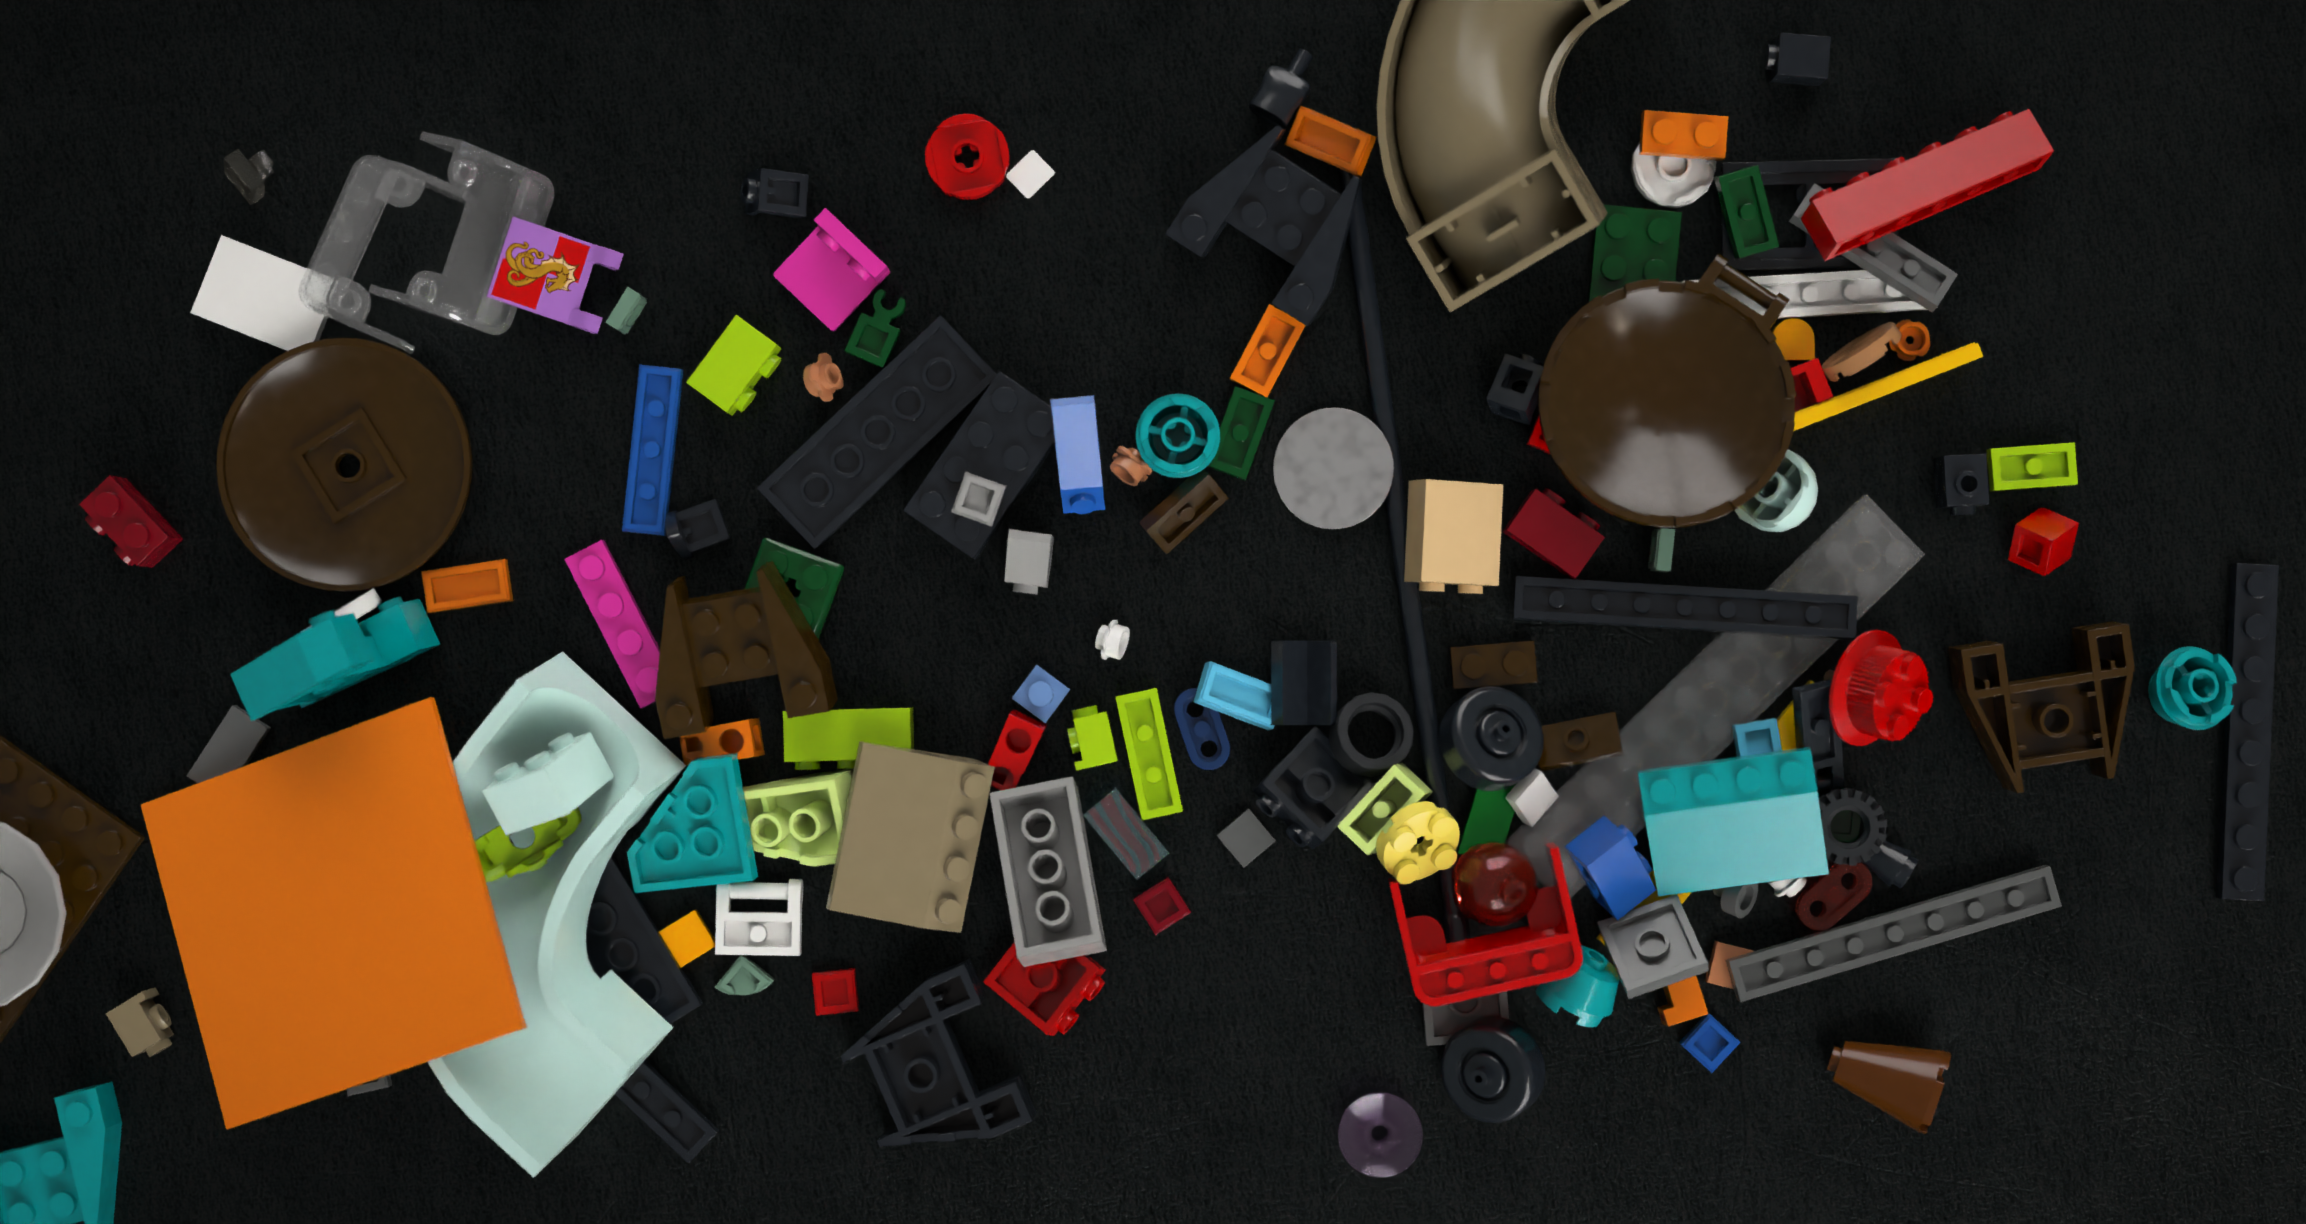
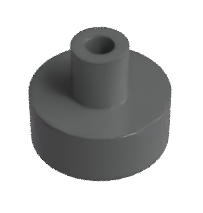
[1713,883,1758,918]

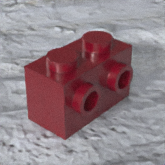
[79,475,183,568]

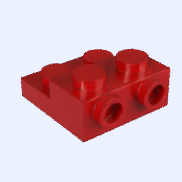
[983,942,1106,1036]

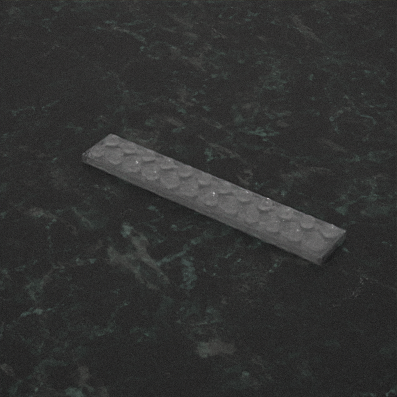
[1504,494,1925,899]

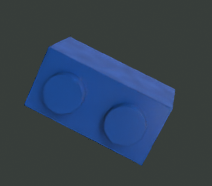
[1564,816,1657,921]

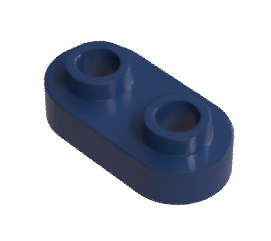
[1174,688,1230,770]

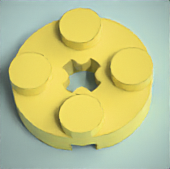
[1376,801,1460,885]

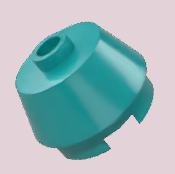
[1136,394,1220,478]
[2148,646,2237,730]
[1535,945,1619,1027]

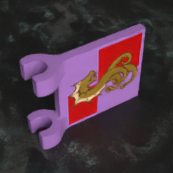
[486,216,624,334]

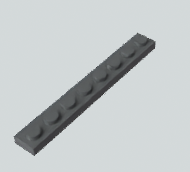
[1725,865,2062,1002]

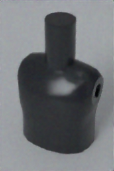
[1249,49,1313,129]

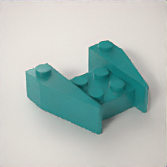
[230,596,441,721]
[0,1081,122,1224]

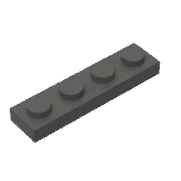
[1789,183,1958,313]

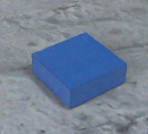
[1679,1013,1740,1073]

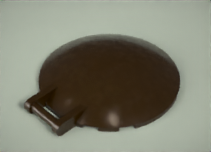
[1538,253,1796,527]

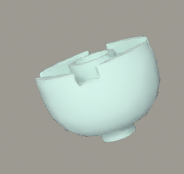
[1734,449,1818,532]

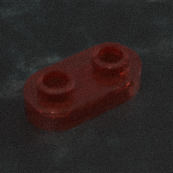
[1795,863,1872,931]

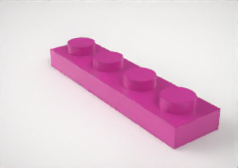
[564,540,660,708]

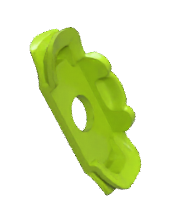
[475,807,582,882]

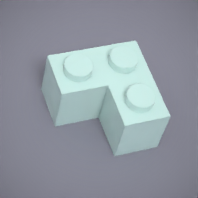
[482,732,614,835]

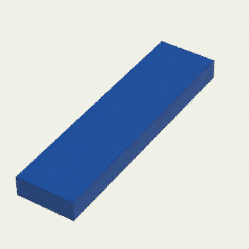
[622,365,683,536]

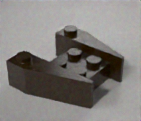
[655,561,838,739]
[1947,621,2135,793]

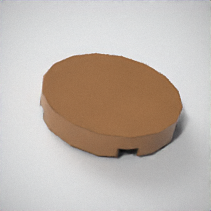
[1822,322,1902,382]

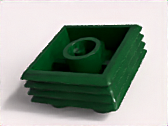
[745,538,844,639]

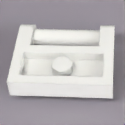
[715,879,803,956]

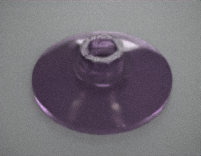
[1338,1092,1423,1178]

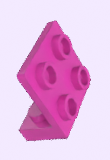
[774,208,891,331]

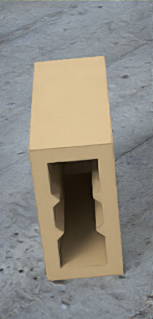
[1404,479,1503,594]

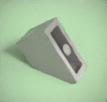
[1004,529,1054,595]

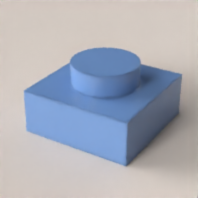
[1012,665,1071,723]

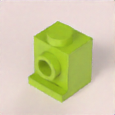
[1067,705,1118,771]

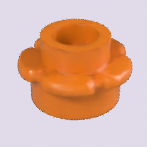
[1889,319,1930,361]

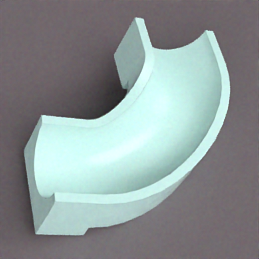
[428,652,686,1178]

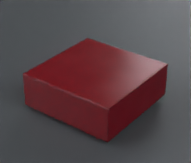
[1133,876,1191,935]

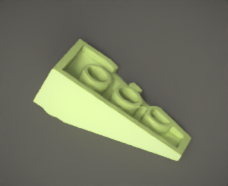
[743,768,854,867]

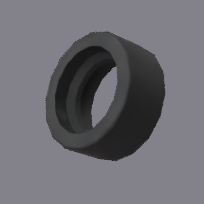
[1329,692,1414,777]

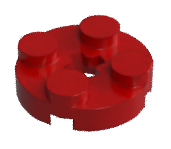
[925,114,1010,200]

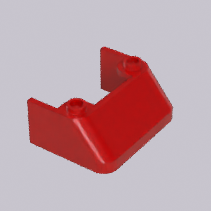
[1388,842,1583,1006]

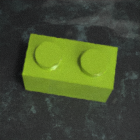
[686,315,782,416]

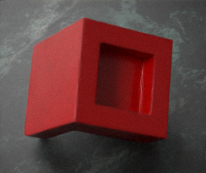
[1791,358,1833,412]
[2008,507,2079,577]

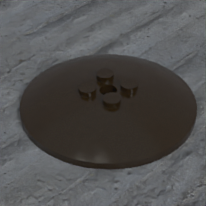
[217,338,472,591]

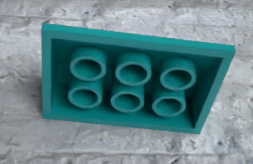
[1638,747,1829,896]

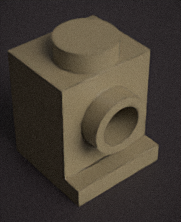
[106,987,174,1057]

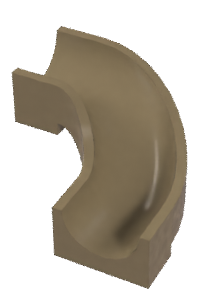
[1377,0,1630,312]

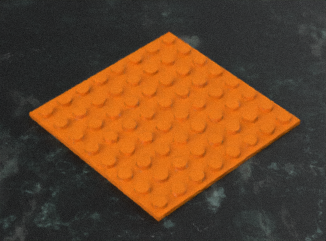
[141,697,527,1129]

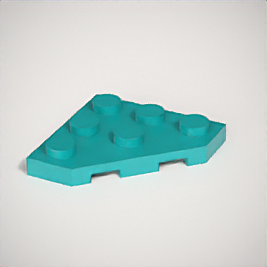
[627,753,758,893]

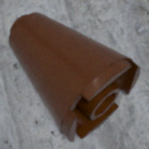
[1827,1041,1951,1134]

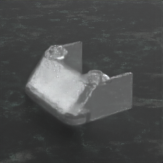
[368,131,554,335]
[299,155,480,354]

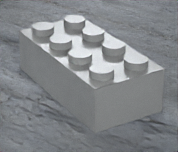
[990,777,1107,967]

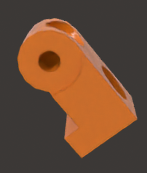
[679,718,765,766]
[1658,976,1708,1027]

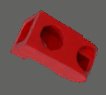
[988,709,1047,791]

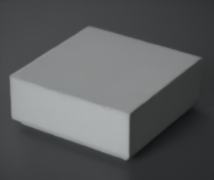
[951,472,1006,527]

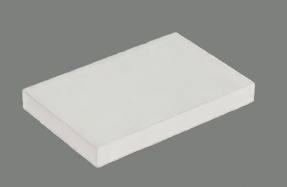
[190,235,342,351]

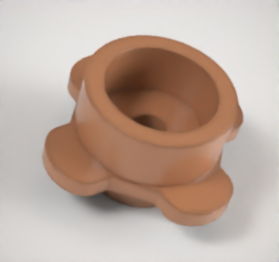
[803,353,844,402]
[1110,446,1152,486]

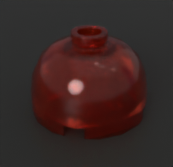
[1452,841,1539,927]

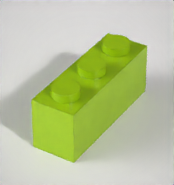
[783,708,914,770]

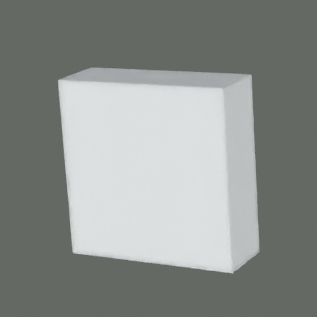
[1505,768,1559,827]

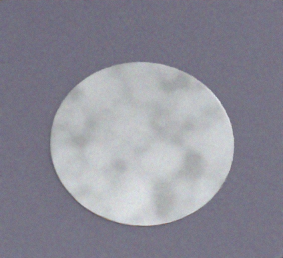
[1273,408,1394,529]

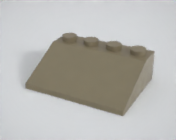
[826,741,995,933]

